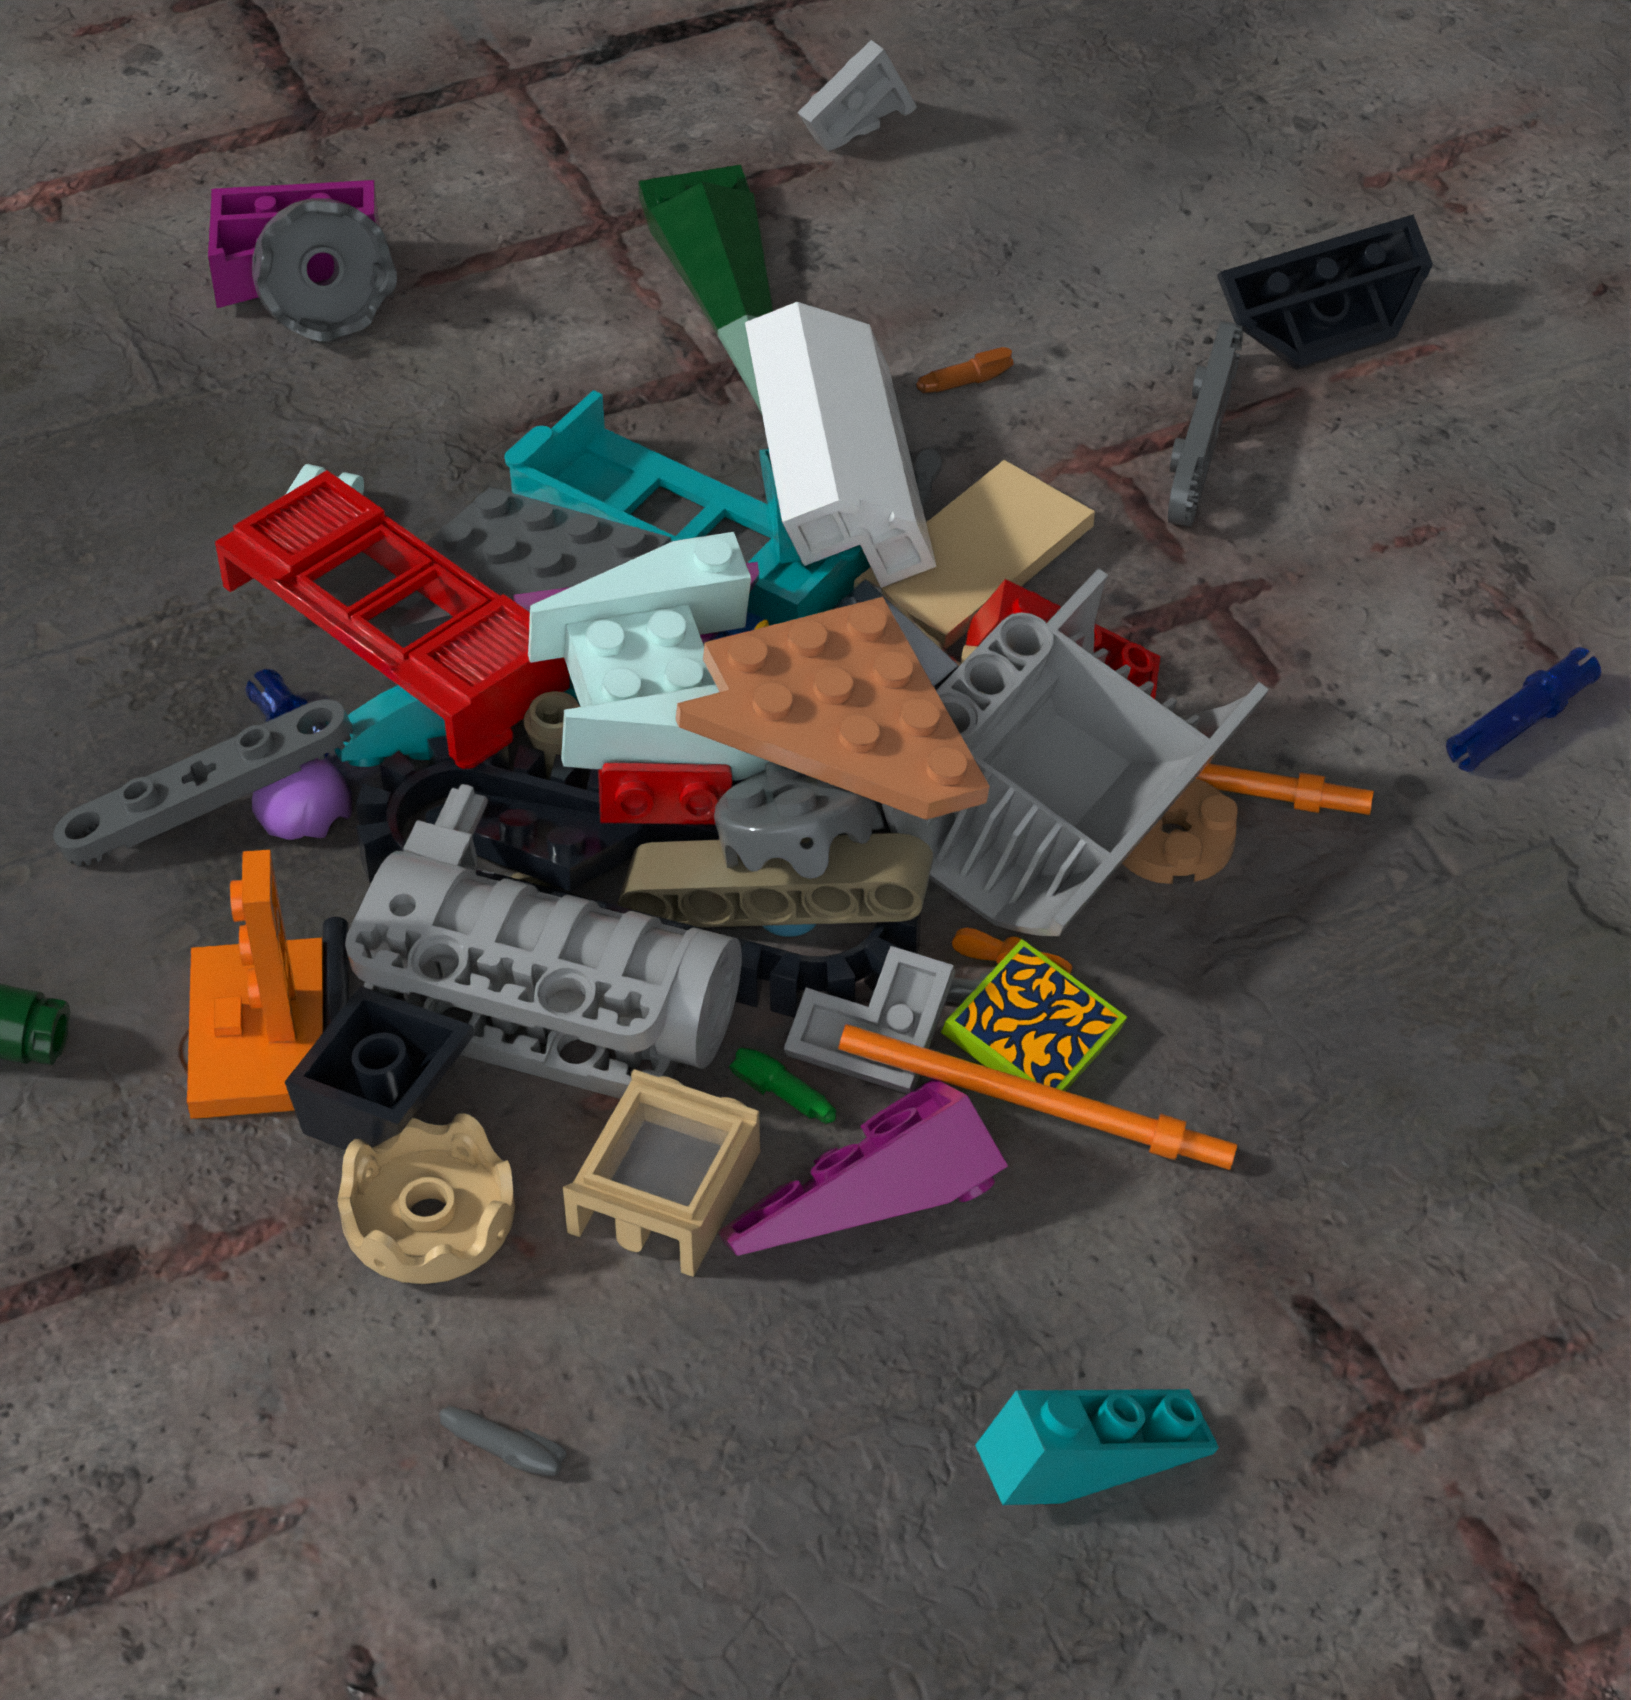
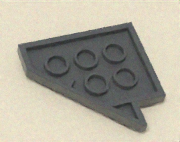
[380,487,672,647]

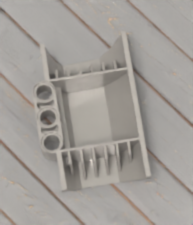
[882,568,1269,936]

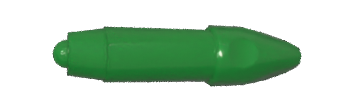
[728,1048,836,1124]

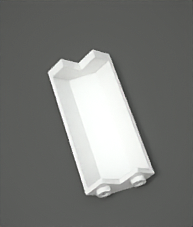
[745,302,937,588]

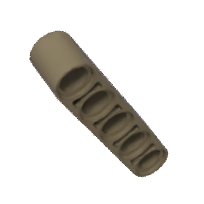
[617,833,933,927]

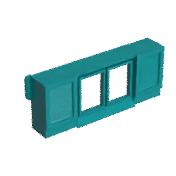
[504,390,871,625]

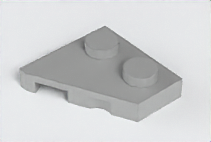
[797,40,917,152]

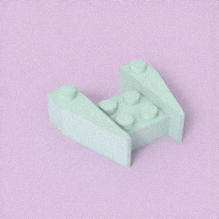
[528,532,769,781]

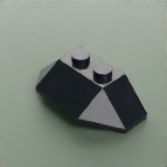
[1217,214,1433,370]

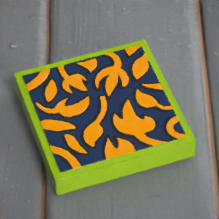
[941,939,1127,1091]

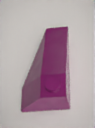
[717,1079,1008,1256]

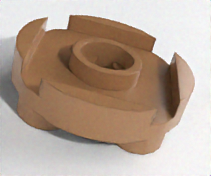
[1122,779,1238,884]

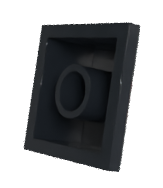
[285,986,475,1150]

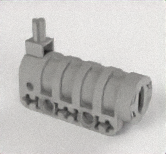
[345,784,742,1099]

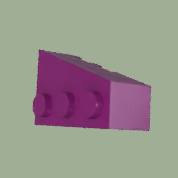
[208,180,380,308]

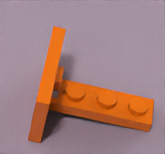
[187,849,323,1119]

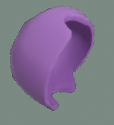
[252,757,352,840]

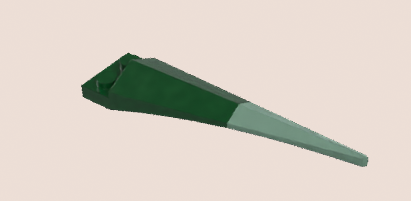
[638,164,773,414]

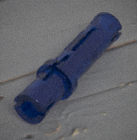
[1446,647,1602,772]

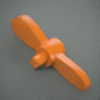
[952,927,1073,974]

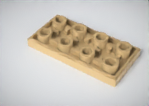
[854,460,1095,649]

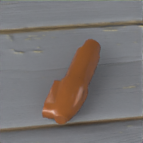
[916,347,1014,394]

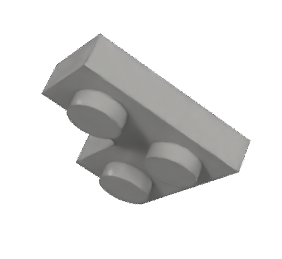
[784,946,956,1094]

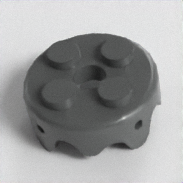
[252,198,397,342]
[714,761,885,879]

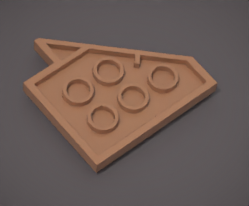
[676,597,990,820]

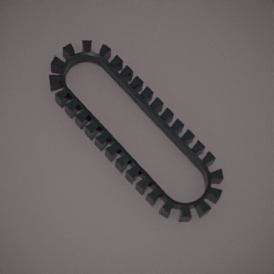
[356,736,921,1018]

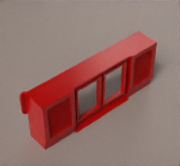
[215,470,570,769]

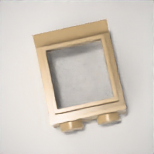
[563,1069,760,1277]

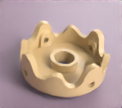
[337,1113,515,1284]

